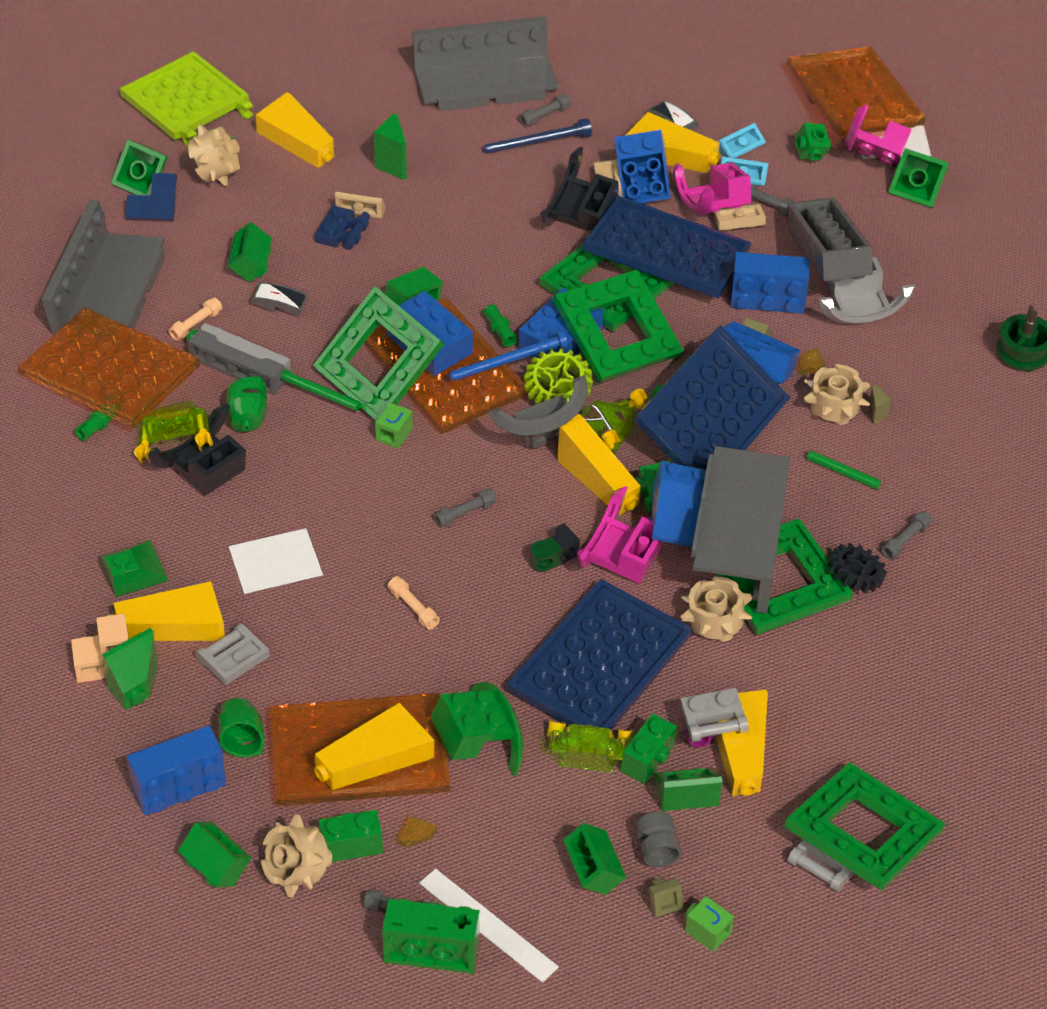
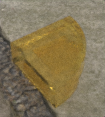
[800,348,825,375]
[398,816,437,847]

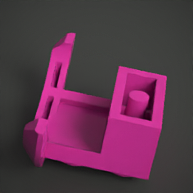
[845,105,912,166]
[673,162,751,216]
[577,486,663,584]

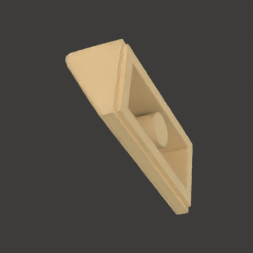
[335,192,385,219]

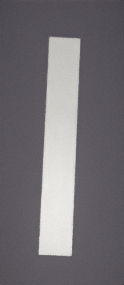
[419,868,559,982]

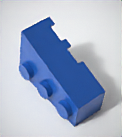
[724,321,800,383]

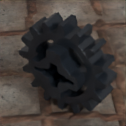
[827,543,887,593]

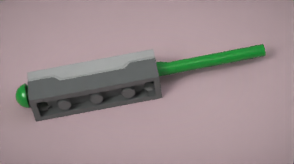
[187,323,361,411]

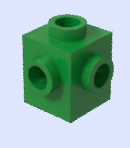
[795,123,831,161]

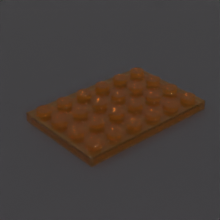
[787,46,926,137]
[364,298,528,435]
[18,308,200,428]
[270,693,451,806]

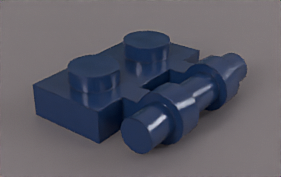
[315,205,370,249]

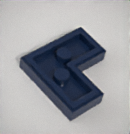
[125,173,177,222]

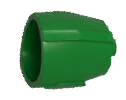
[226,376,267,432]
[218,698,265,758]

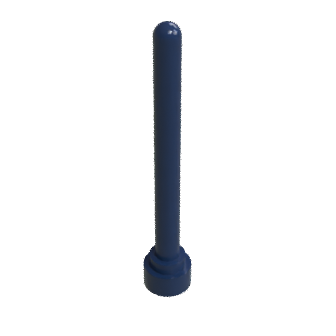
[483,118,592,154]

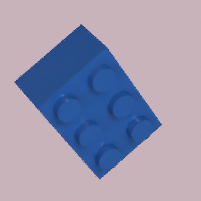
[731,252,810,314]
[519,288,604,358]
[386,291,473,376]
[127,726,226,816]

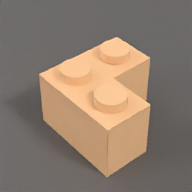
[71,614,129,683]

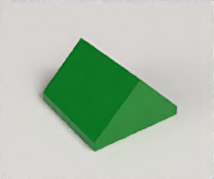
[374,113,407,180]
[655,767,722,811]

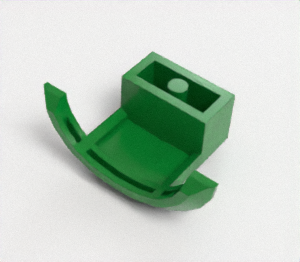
[430,682,524,776]

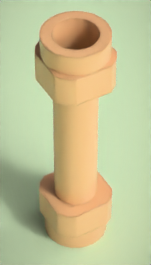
[168,297,222,341]
[388,576,440,630]

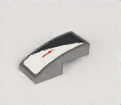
[648,100,698,130]
[251,282,309,317]

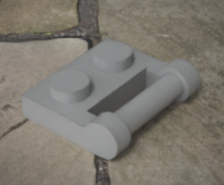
[195,623,270,685]
[681,688,749,742]
[787,839,854,892]

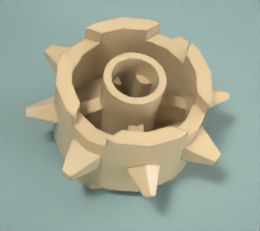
[188,124,240,186]
[804,364,870,425]
[681,576,753,642]
[261,814,332,897]

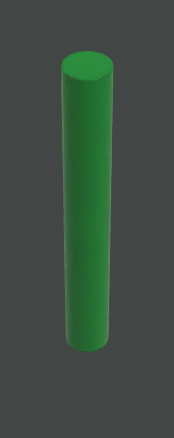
[807,450,882,490]

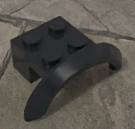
[540,147,619,231]
[148,404,246,496]

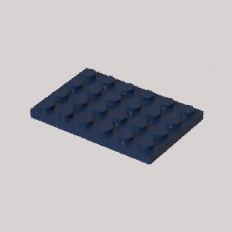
[583,195,752,298]
[633,325,791,470]
[507,579,693,744]

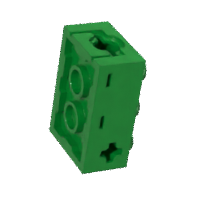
[382,899,480,974]

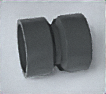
[635,812,682,868]

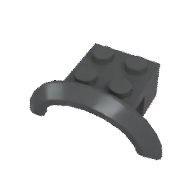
[488,375,588,448]

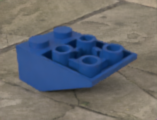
[614,129,671,204]

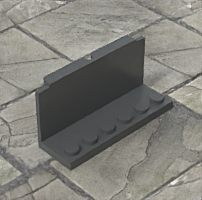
[412,16,559,111]
[41,200,165,341]
[691,446,791,613]

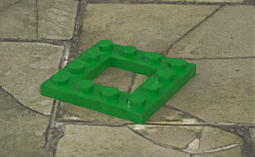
[539,244,674,332]
[553,270,684,383]
[313,286,445,421]
[716,518,853,635]
[784,762,946,891]

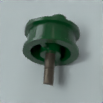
[996,305,1047,372]

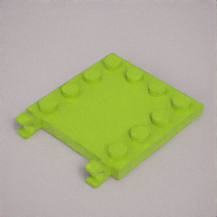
[120,51,254,147]

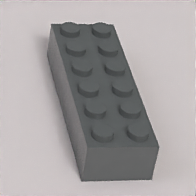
[788,197,873,283]

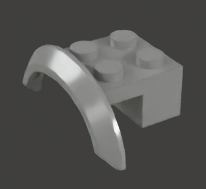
[819,257,915,325]

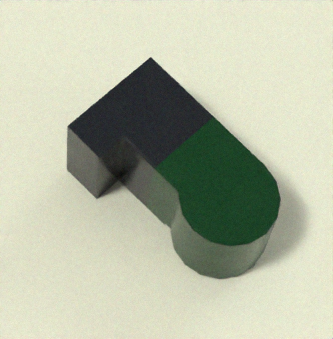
[530,523,580,572]

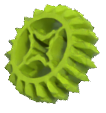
[524,347,593,405]

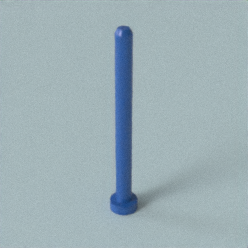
[449,330,568,381]

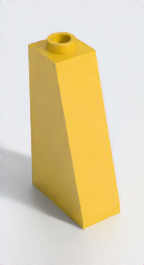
[256,92,334,169]
[626,112,721,173]
[558,414,641,516]
[113,581,225,641]
[712,689,768,796]
[314,703,434,790]

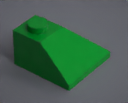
[111,139,168,195]
[888,148,949,208]
[99,540,168,597]
[102,628,158,710]

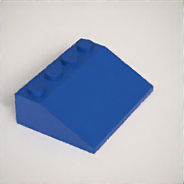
[652,461,706,547]

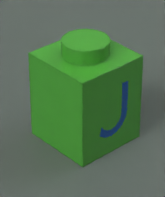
[375,403,413,449]
[685,896,734,952]

